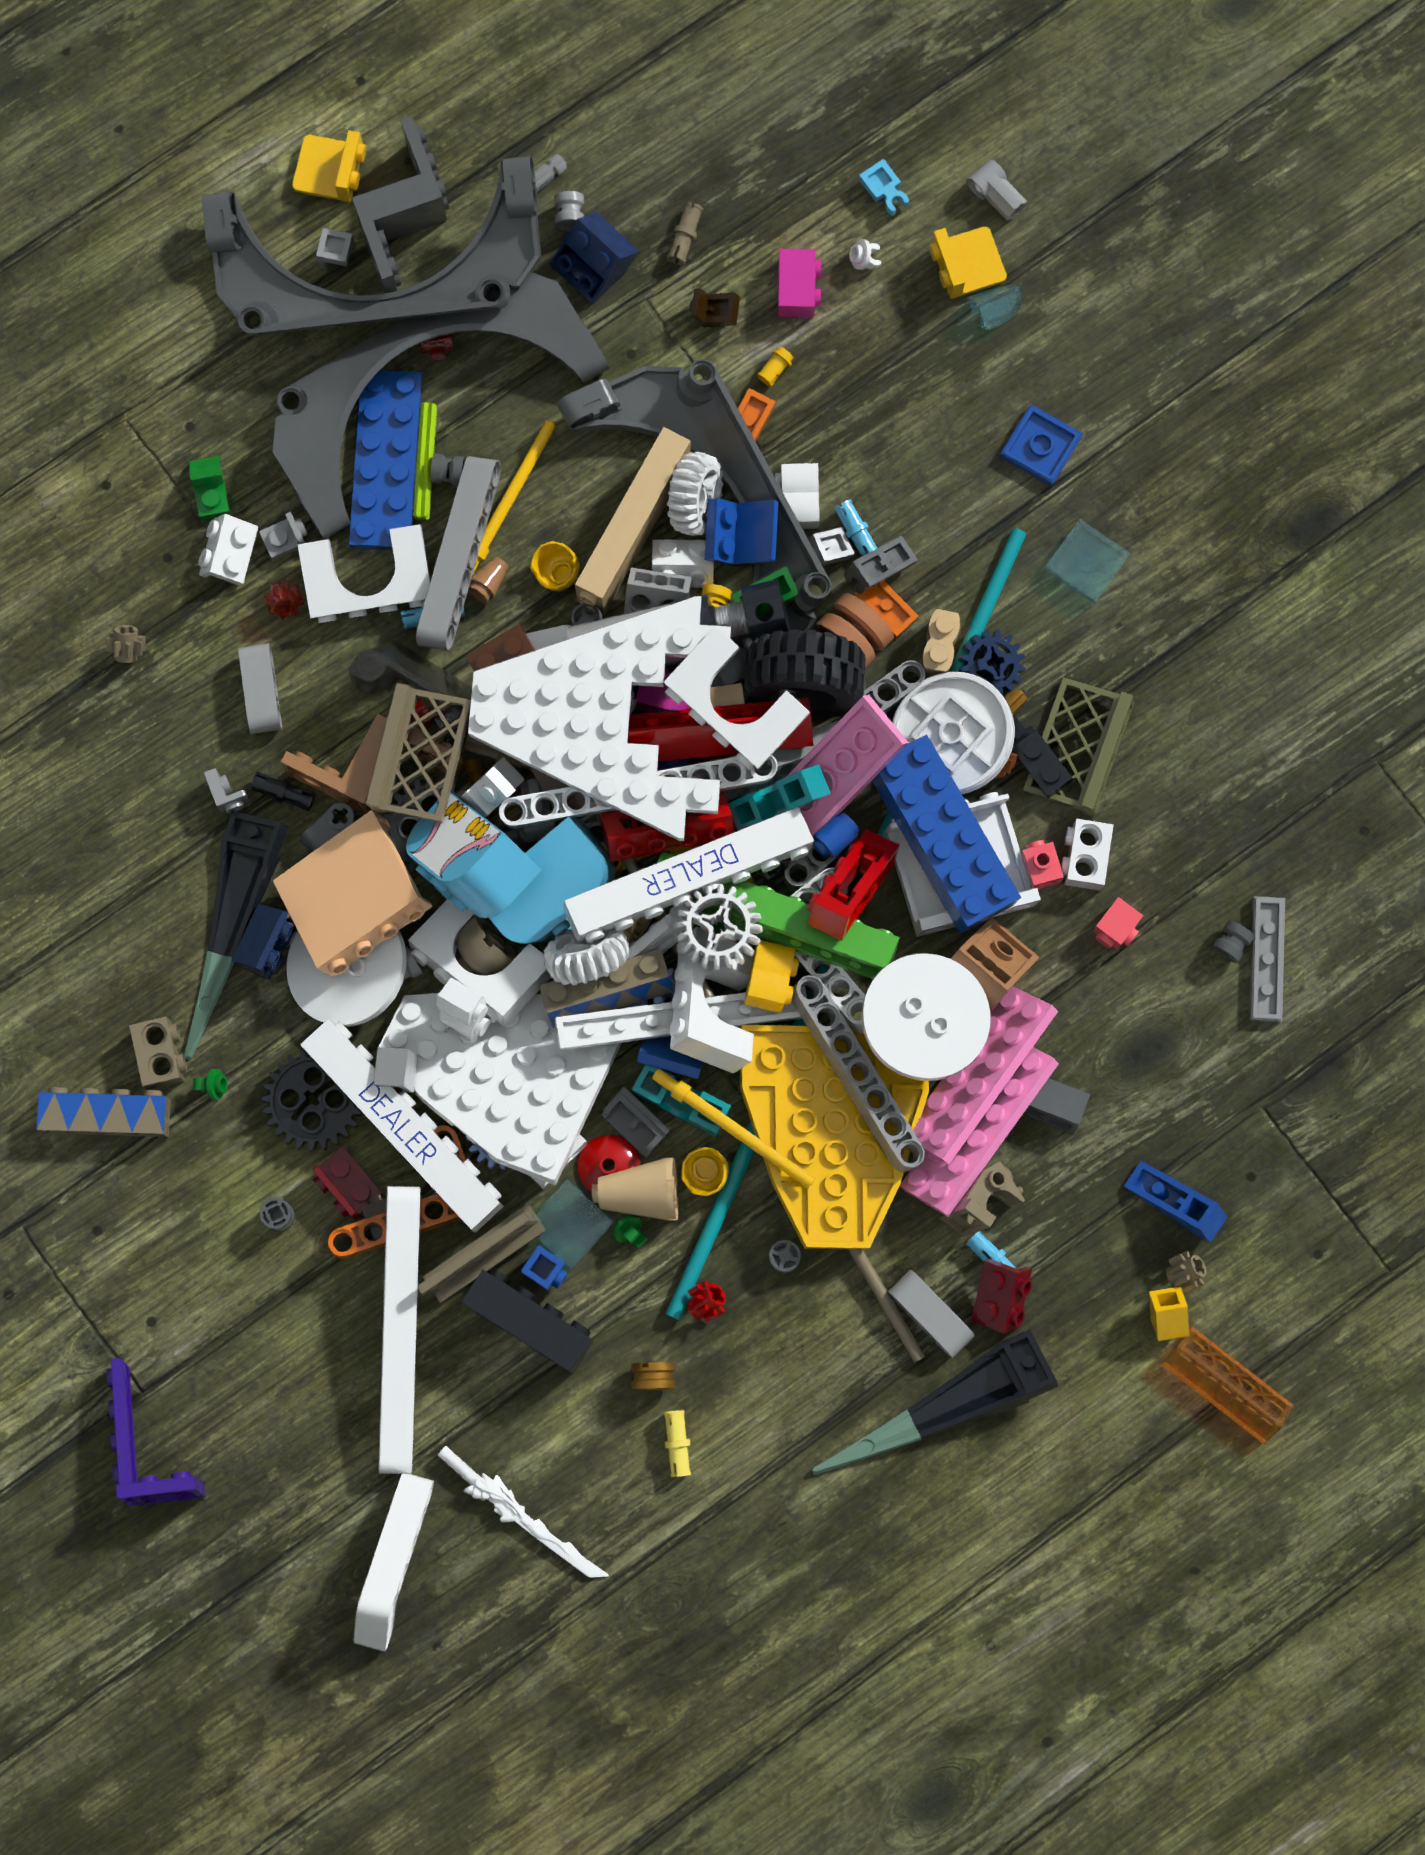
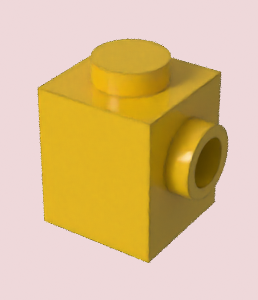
[1149,1286,1189,1341]

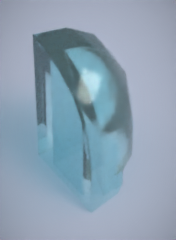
[967,285,1022,331]

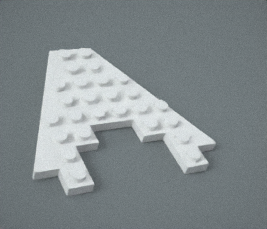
[468,596,731,841]

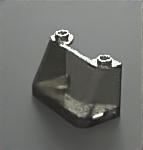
[348,641,472,746]

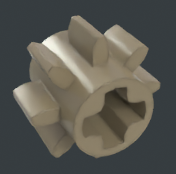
[107,625,146,663]
[1166,1251,1206,1293]

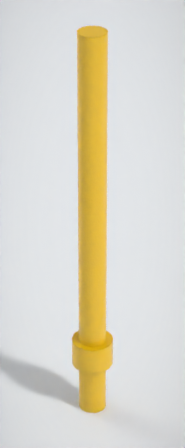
[472,420,556,576]
[652,1069,816,1189]

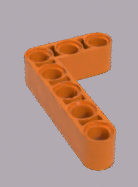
[328,1125,466,1260]

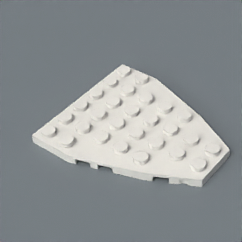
[379,993,622,1185]

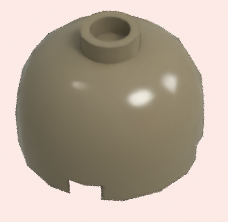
[457,916,518,976]

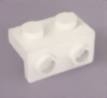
[198,514,258,585]
[652,539,714,588]

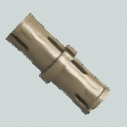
[667,202,703,265]

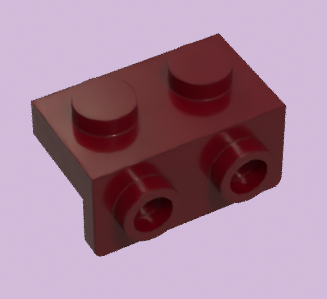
[971,1259,1032,1334]

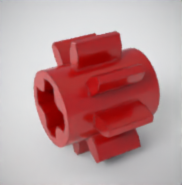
[687,1280,726,1323]

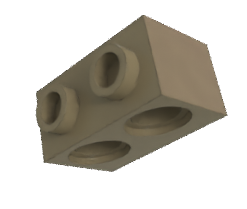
[129,1017,187,1090]

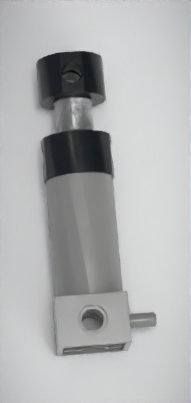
[526,579,790,666]

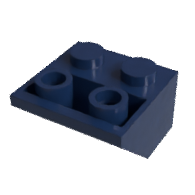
[549,212,639,304]
[231,904,298,980]

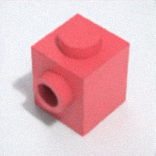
[1021,840,1064,889]
[1092,897,1144,950]

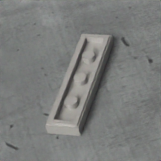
[1249,896,1285,1023]

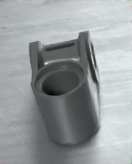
[300,802,358,852]

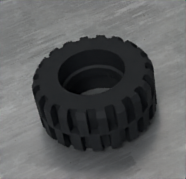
[744,629,866,718]

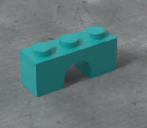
[728,765,831,831]
[632,1065,731,1138]

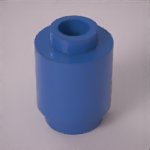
[812,812,859,859]

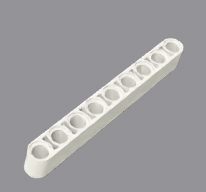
[499,756,777,828]
[379,1186,420,1474]

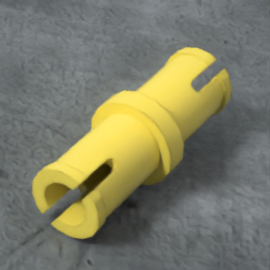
[664,1410,691,1477]

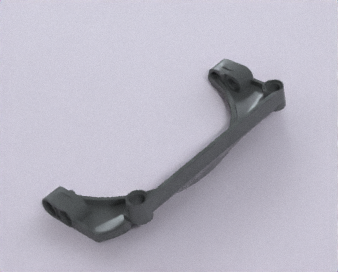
[202,156,541,337]
[272,272,609,540]
[557,359,831,687]

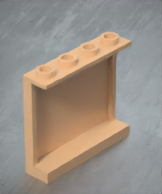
[273,810,433,977]

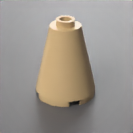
[592,1157,679,1221]

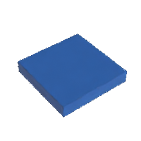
[1000,404,1083,487]
[637,1036,704,1079]

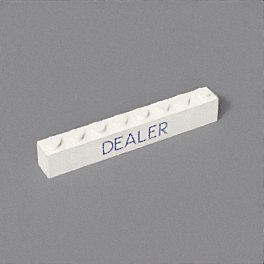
[563,807,814,943]
[300,1019,504,1233]

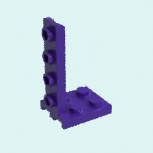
[106,1358,206,1507]

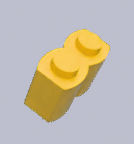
[744,940,799,1013]

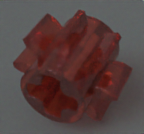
[421,334,453,360]
[264,579,304,620]

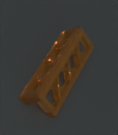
[1162,1326,1294,1445]

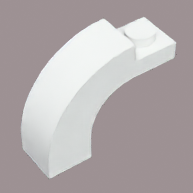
[461,757,525,818]

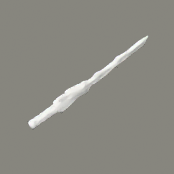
[438,1446,609,1578]

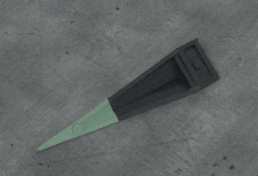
[184,811,288,1061]
[812,1329,1058,1475]

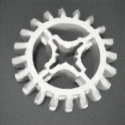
[667,452,723,536]
[676,884,763,971]
[544,928,629,985]

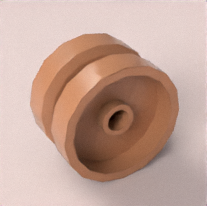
[815,593,894,670]

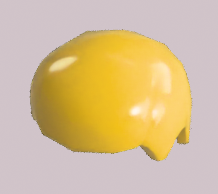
[530,541,580,592]
[681,1147,729,1196]

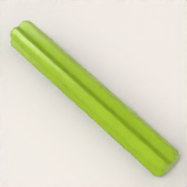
[413,402,437,521]

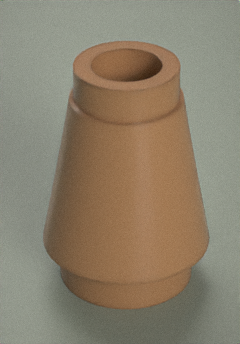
[468,557,509,603]

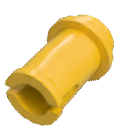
[757,347,793,387]

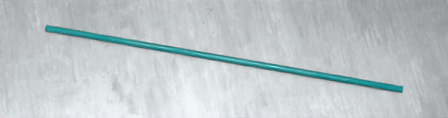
[665,528,1026,1321]

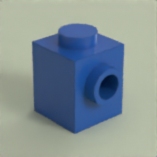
[521,1245,568,1292]

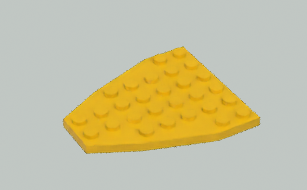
[740,1024,929,1250]

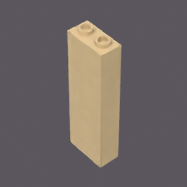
[575,427,691,615]

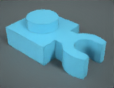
[859,159,909,216]

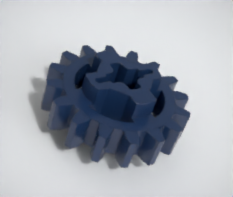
[958,630,1026,695]

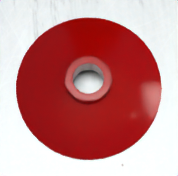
[577,1135,641,1193]

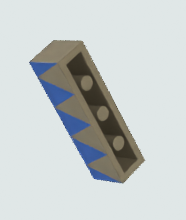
[539,949,674,1028]
[36,1087,171,1138]

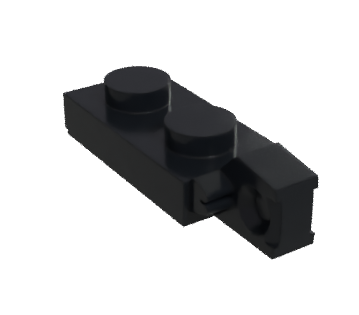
[1012,716,1073,799]

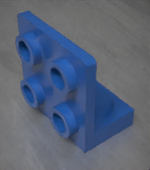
[704,498,778,566]

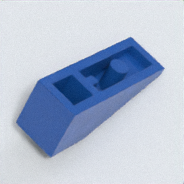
[1124,1161,1227,1243]

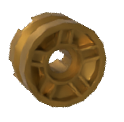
[631,1362,676,1390]

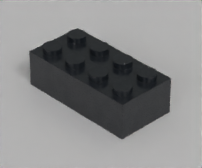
[462,1268,593,1374]

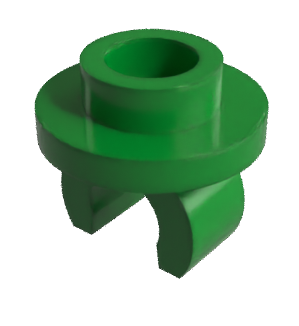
[193,1069,228,1100]
[613,1215,648,1248]

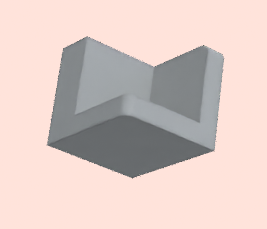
[316,228,355,270]
[374,1047,418,1092]

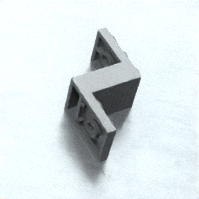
[352,116,450,293]

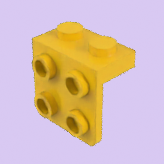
[293,130,366,203]
[929,227,1007,299]

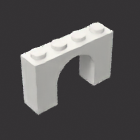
[297,524,431,623]
[664,625,810,770]
[408,900,551,1027]
[669,927,754,1074]

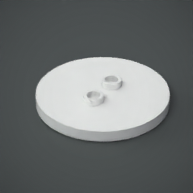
[892,672,1015,794]
[286,931,407,1027]
[862,954,991,1081]

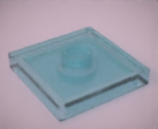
[1044,519,1131,604]
[536,1179,615,1269]

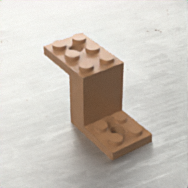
[281,713,465,814]
[951,917,1039,1013]

